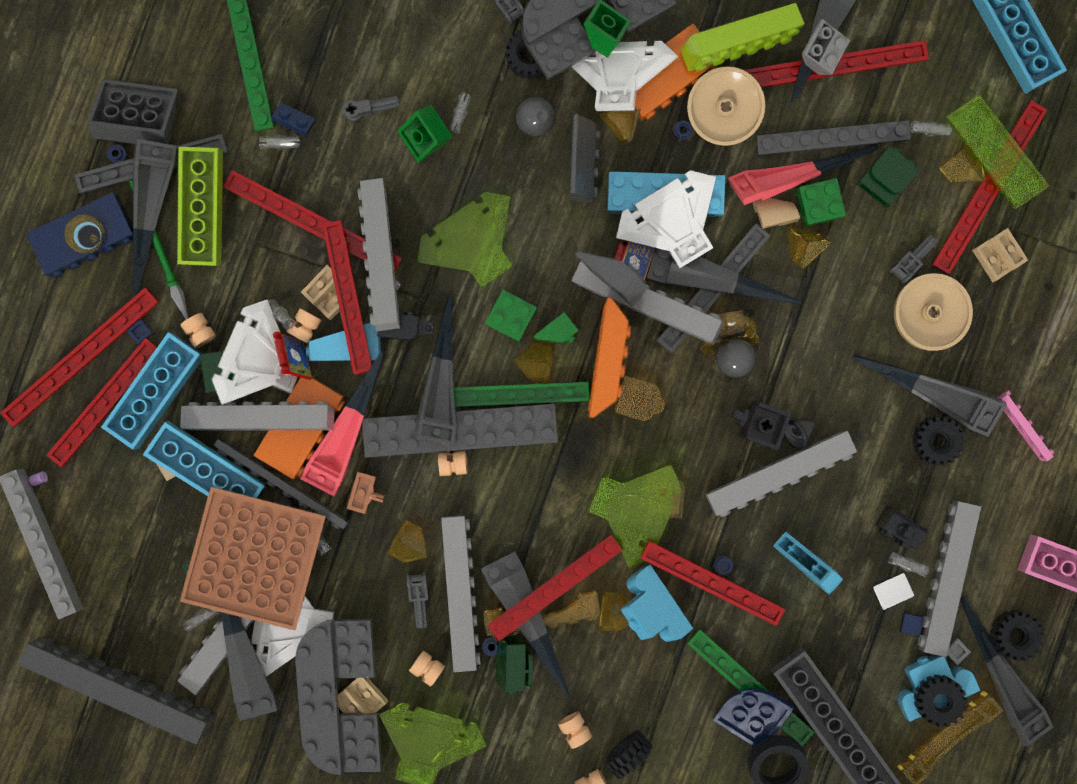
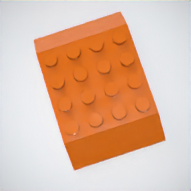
[587,297,631,418]

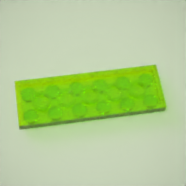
[946,94,1049,210]

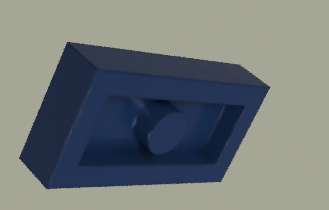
[272,102,315,136]

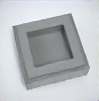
[947,637,971,665]

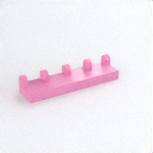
[997,390,1054,461]

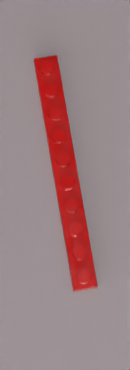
[744,40,929,88]
[931,100,1047,275]
[223,170,402,273]
[0,288,160,427]

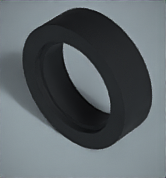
[747,735,809,784]

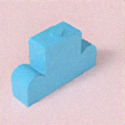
[773,531,843,595]
[621,565,693,642]
[897,654,980,722]

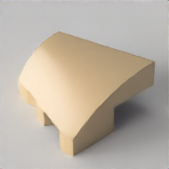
[752,198,800,229]

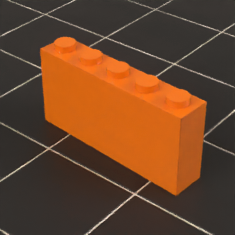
[634,23,718,121]
[253,377,346,479]

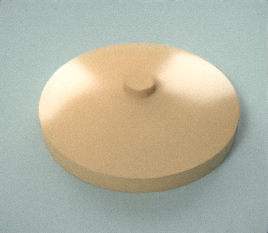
[687,67,765,146]
[894,273,973,351]

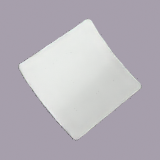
[873,573,914,610]

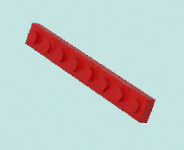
[322,220,372,375]
[47,338,157,467]
[487,535,623,641]
[640,540,786,626]

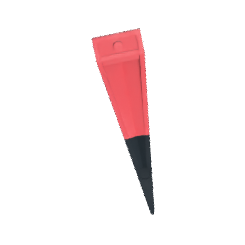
[728,144,878,205]
[300,351,384,496]

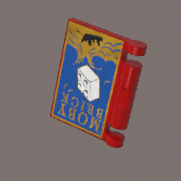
[614,239,656,280]
[273,331,312,380]

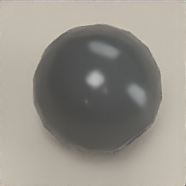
[516,96,555,137]
[716,338,756,378]

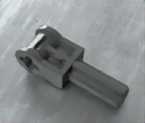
[495,0,525,26]
[343,96,400,121]
[889,235,937,285]
[407,572,429,628]

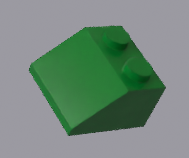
[584,0,631,58]
[397,105,453,163]
[534,312,579,344]

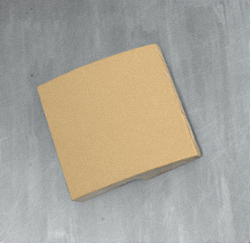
[972,228,1028,282]
[301,265,340,320]
[338,678,388,713]

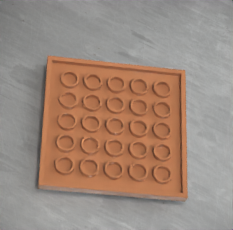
[180,487,326,630]

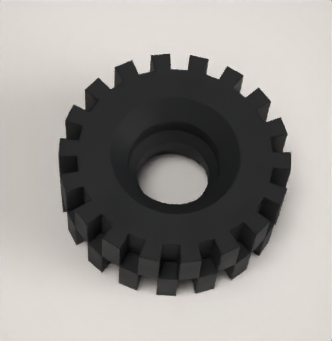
[506,30,544,79]
[912,417,966,465]
[990,610,1045,661]
[914,675,968,727]
[604,730,653,779]

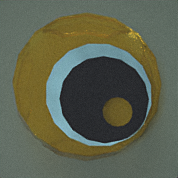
[64,215,105,254]

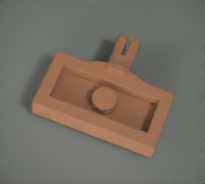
[347,471,385,514]

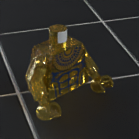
[701,310,761,358]

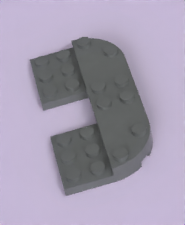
[521,0,677,80]
[295,618,383,775]

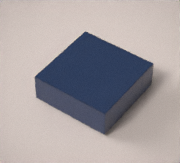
[126,318,154,345]
[899,613,924,637]

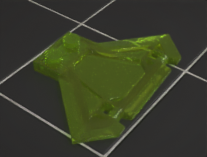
[417,192,513,288]
[588,465,682,568]
[379,703,487,784]

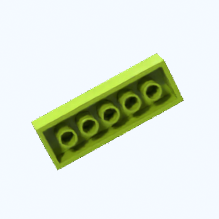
[680,3,804,72]
[177,147,223,266]

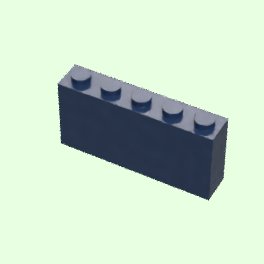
[26,192,133,278]

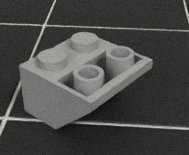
[802,19,850,75]

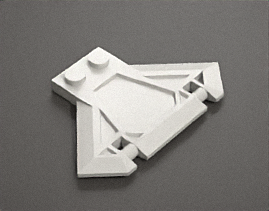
[572,41,678,111]
[616,171,716,268]
[212,300,298,404]
[251,596,334,676]

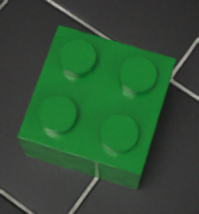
[795,178,846,227]
[485,290,537,342]

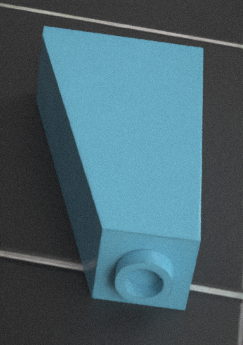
[306,323,381,361]

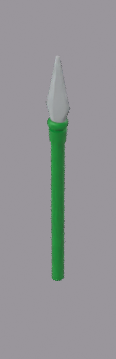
[129,180,188,320]

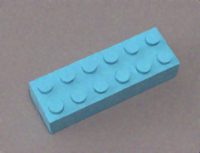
[972,0,1067,94]
[607,172,725,217]
[101,332,203,450]
[143,421,266,498]

